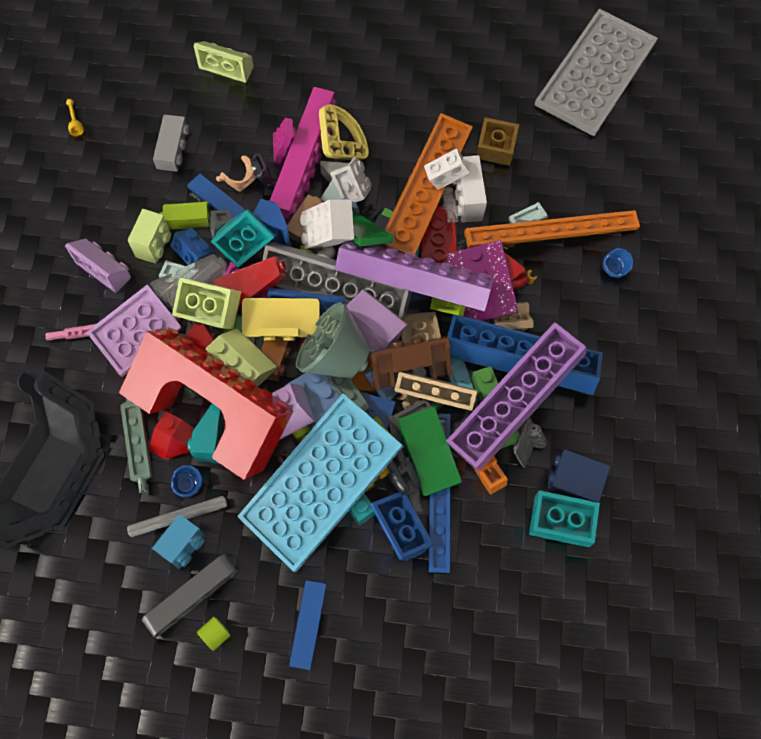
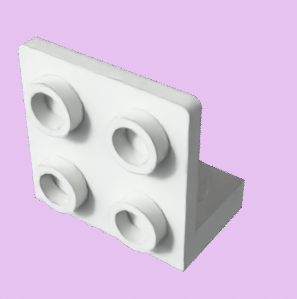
[330,157,371,202]

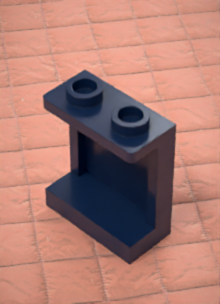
[548,449,610,503]

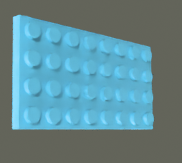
[237,393,404,572]

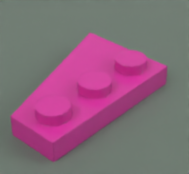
[273,118,295,164]

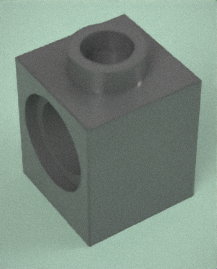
[210,210,232,237]

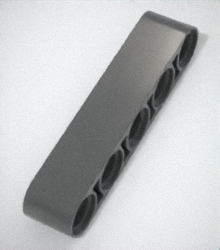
[142,554,238,637]

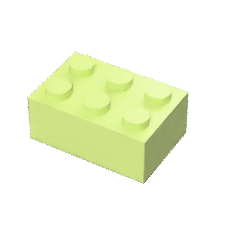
[172,278,241,329]

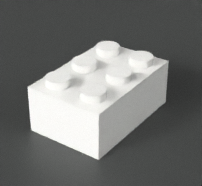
[452,156,487,223]

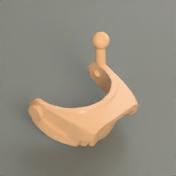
[216,156,256,192]

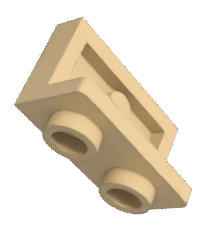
[491,302,533,331]

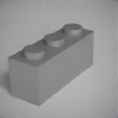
[153,115,189,171]

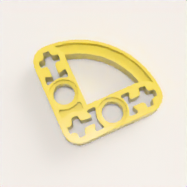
[319,104,369,161]

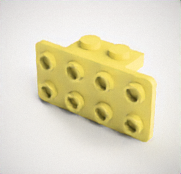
[242,298,320,341]

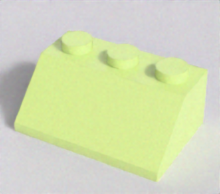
[194,41,253,83]
[205,329,277,387]

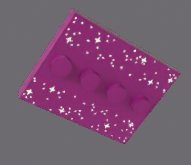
[446,240,519,321]

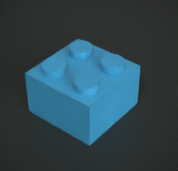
[152,514,205,569]

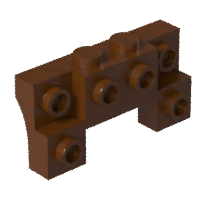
[369,336,452,391]

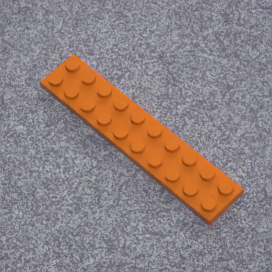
[379,113,472,254]

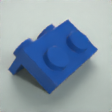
[171,227,215,269]

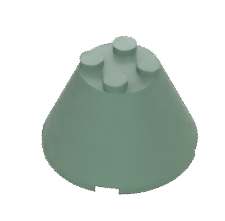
[296,302,372,380]

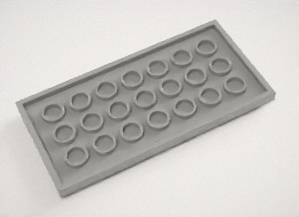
[535,9,658,136]

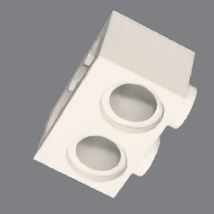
[424,148,470,190]

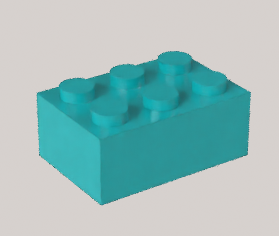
[529,491,600,547]

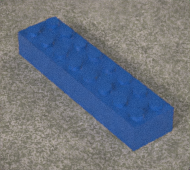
[447,315,603,395]

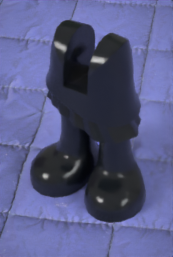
[386,433,420,495]

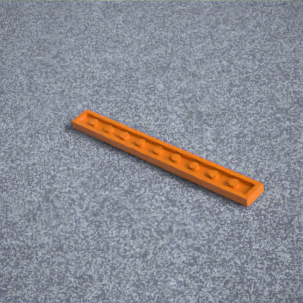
[464,210,640,248]

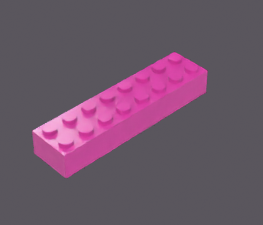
[270,87,337,225]

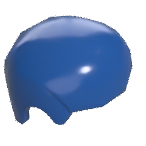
[603,248,634,278]
[171,465,202,497]

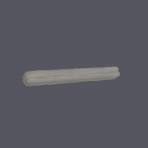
[127,496,227,537]

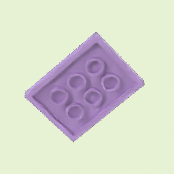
[87,285,183,377]

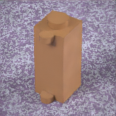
[287,194,323,245]

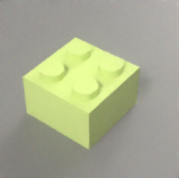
[128,209,171,264]

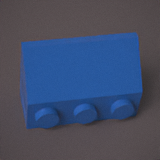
[253,199,290,247]
[370,492,433,560]

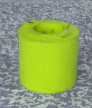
[197,617,231,651]

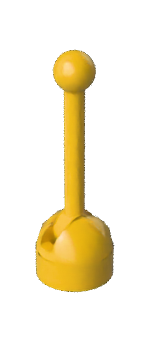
[66,99,84,136]

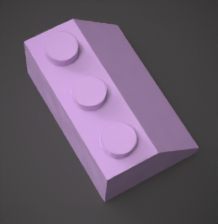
[65,239,131,293]
[346,289,408,351]
[272,384,316,440]

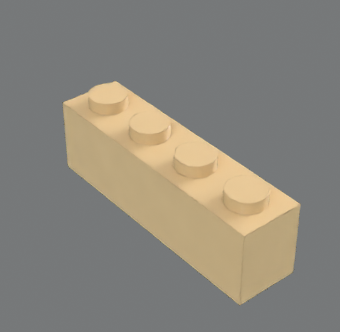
[395,371,477,411]

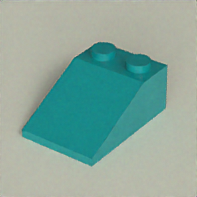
[211,209,275,267]
[188,403,225,464]

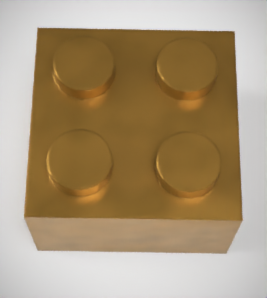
[476,118,519,166]

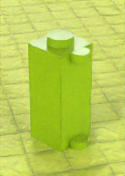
[160,201,210,230]

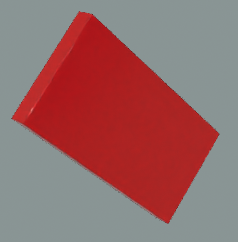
[420,206,457,264]

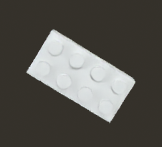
[300,199,354,249]

